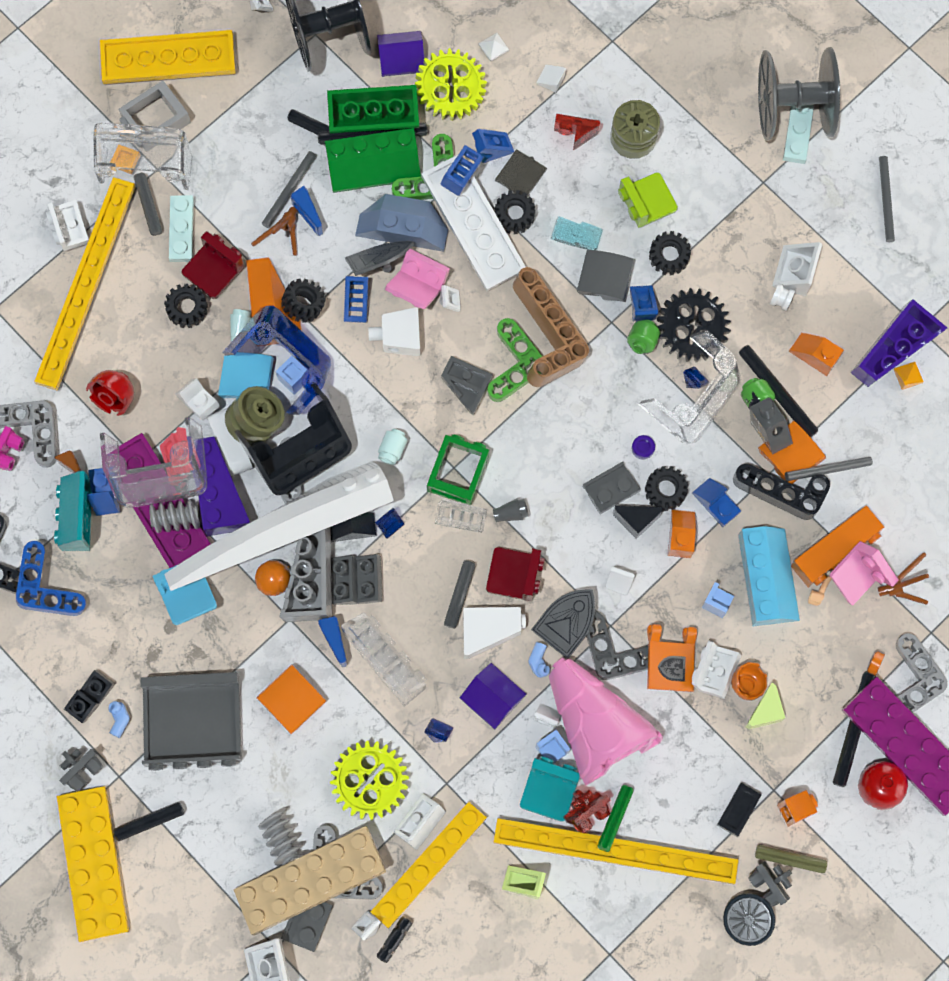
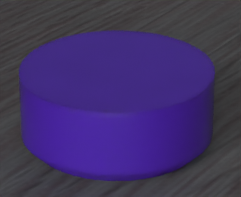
[631,435,655,460]

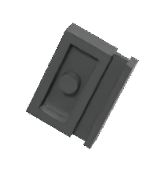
[582,461,640,514]
[281,902,333,952]

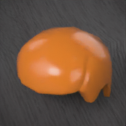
[255,560,291,596]
[731,662,767,701]

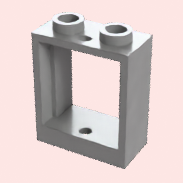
[119,80,191,151]

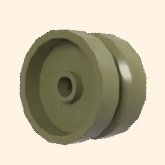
[225,386,285,445]

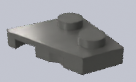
[441,356,493,415]

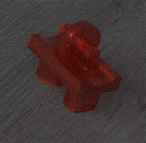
[563,789,611,834]

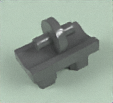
[59,749,103,792]
[748,861,793,907]

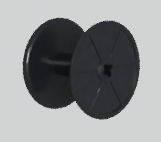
[285,0,371,72]

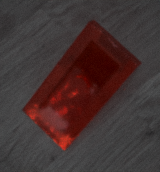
[554,114,600,150]

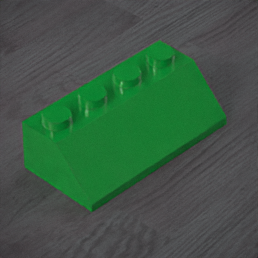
[327,85,419,133]
[325,128,421,193]

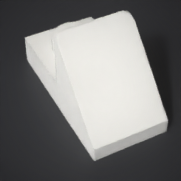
[176,378,220,421]

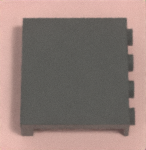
[140,672,242,771]

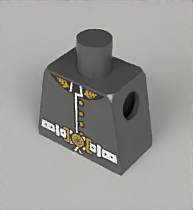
[749,398,793,455]

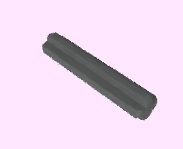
[134,172,162,236]
[444,560,475,629]

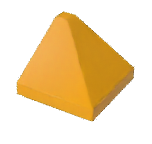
[893,362,924,390]

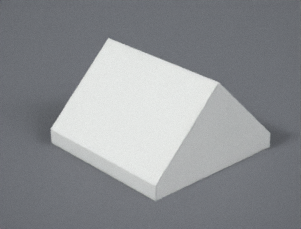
[772,242,822,296]
[244,938,290,981]

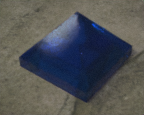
[683,366,709,389]
[375,508,405,539]
[424,718,453,743]

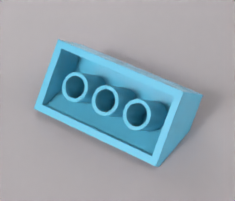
[738,526,800,627]

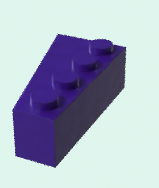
[850,299,948,387]
[191,437,250,536]

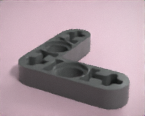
[586,612,648,680]

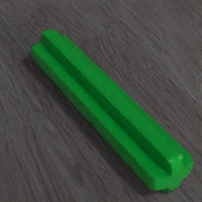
[597,785,634,852]

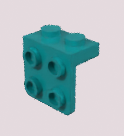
[520,756,580,822]

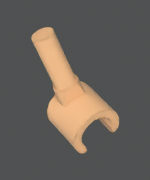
[808,576,832,606]

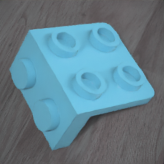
[152,565,217,625]

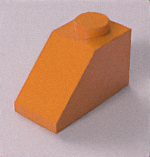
[789,332,844,376]
[668,510,696,558]
[777,790,818,827]

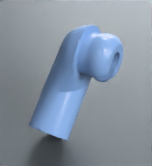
[528,642,550,678]
[108,701,130,738]

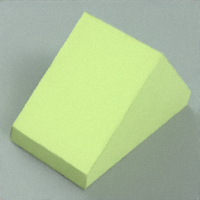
[745,683,785,729]
[502,865,546,900]

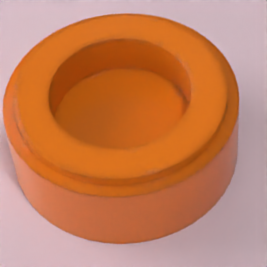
[867,651,885,676]

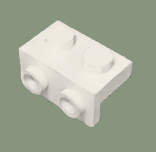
[46,200,89,251]
[692,641,741,699]

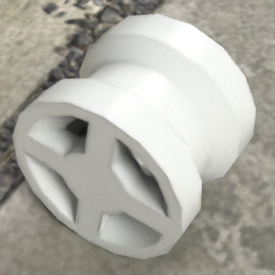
[770,284,796,311]

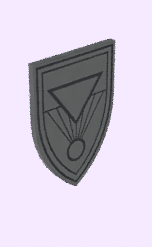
[345,241,414,276]
[531,589,595,659]

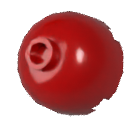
[86,370,134,416]
[858,761,908,810]

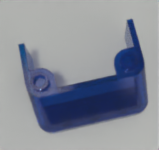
[222,305,331,415]

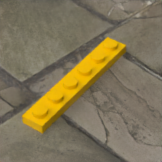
[370,802,487,929]

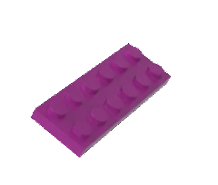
[102,433,211,568]
[842,677,949,816]

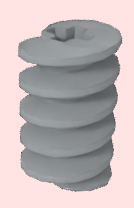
[149,500,200,533]
[258,811,304,866]

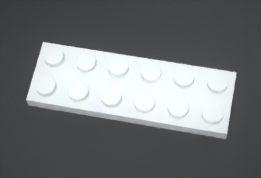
[421,155,526,292]

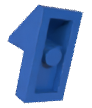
[472,129,514,163]
[630,285,658,322]
[87,466,120,516]
[692,478,741,527]

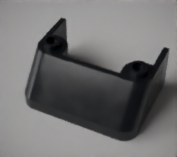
[234,383,352,495]

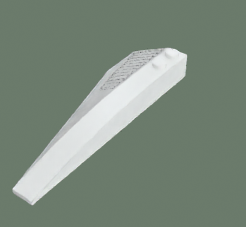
[164,461,394,591]

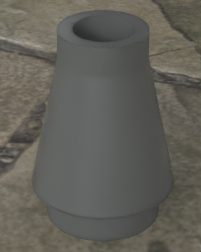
[493,498,529,523]

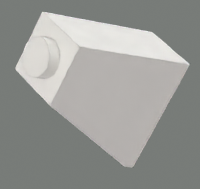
[463,607,526,659]

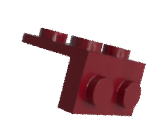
[181,231,244,299]
[486,547,545,601]

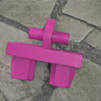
[0,426,25,471]

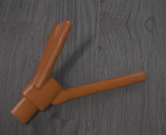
[251,207,298,256]
[878,552,929,605]

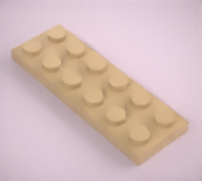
[233,826,386,936]

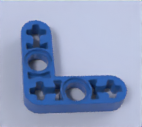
[16,541,86,616]

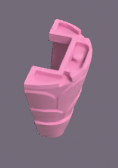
[549,658,663,785]

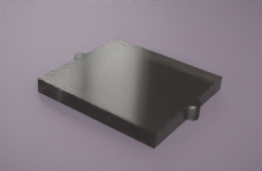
[495,149,547,197]

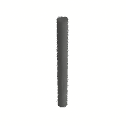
[262,151,316,228]
[879,156,895,243]
[785,456,873,481]

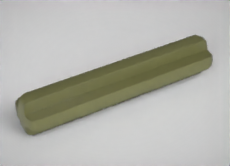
[755,845,827,874]

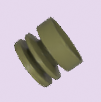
[611,100,660,159]

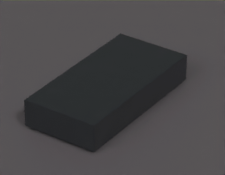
[717,783,762,838]

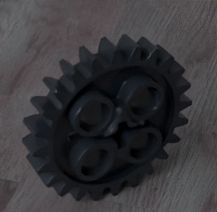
[656,288,731,363]

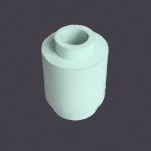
[378,429,407,465]

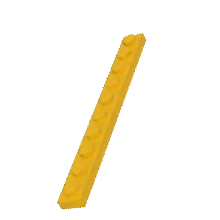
[34,177,135,391]
[493,818,739,885]

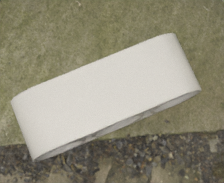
[207,408,253,477]

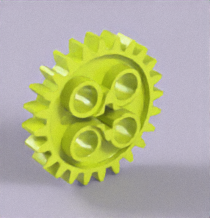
[415,48,487,120]
[330,741,409,821]

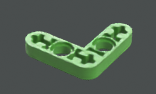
[391,134,454,200]
[488,318,543,402]

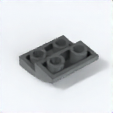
[577,249,634,302]
[331,554,382,605]

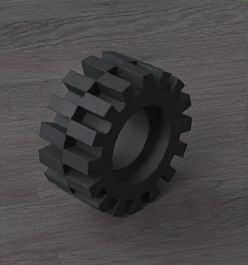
[495,190,535,234]
[649,231,691,276]
[281,278,326,323]
[164,284,208,328]
[645,466,688,511]

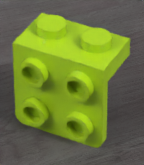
[618,173,678,228]

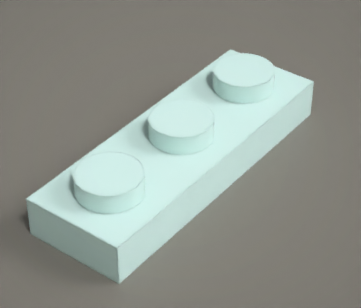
[783,105,814,164]
[169,195,194,262]

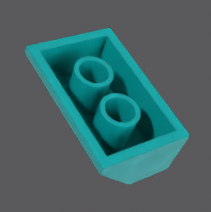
[54,471,92,551]

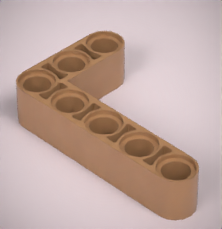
[513,267,589,387]

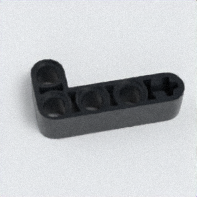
[733,463,830,520]

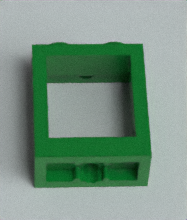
[427,434,489,506]

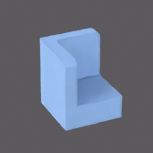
[276,356,310,395]
[702,582,734,618]
[536,730,570,764]

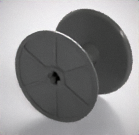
[758,47,840,141]

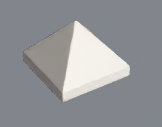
[250,0,273,12]
[479,33,509,62]
[439,285,460,312]
[351,911,381,940]

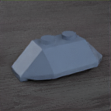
[355,194,448,252]

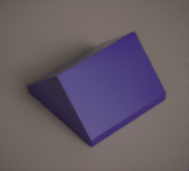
[377,31,425,77]
[459,663,527,730]

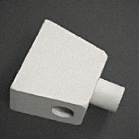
[368,307,420,356]

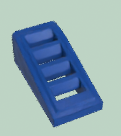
[440,145,484,196]
[291,186,323,236]
[344,276,368,323]
[318,616,347,667]

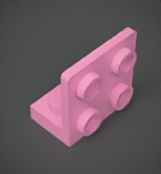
[385,249,450,309]
[829,541,899,605]

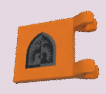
[647,624,697,692]

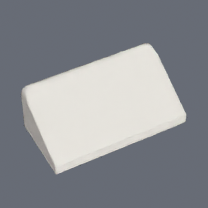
[394,794,446,850]

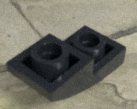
[64,670,115,723]

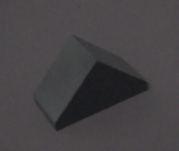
[613,505,662,539]
[331,512,377,542]

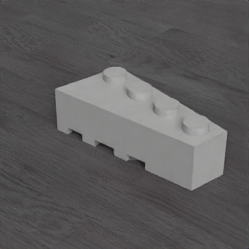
[279,527,332,622]

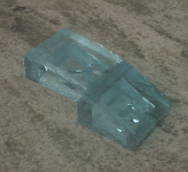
[550,216,603,250]

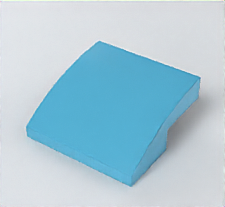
[218,352,274,398]

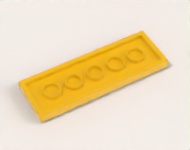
[100,30,236,84]
[56,786,129,942]

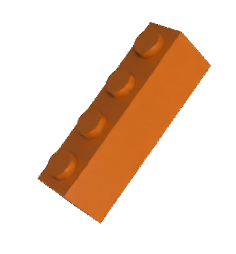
[791,505,884,588]

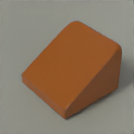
[54,450,81,473]

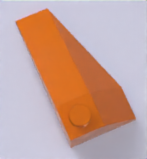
[246,257,303,347]

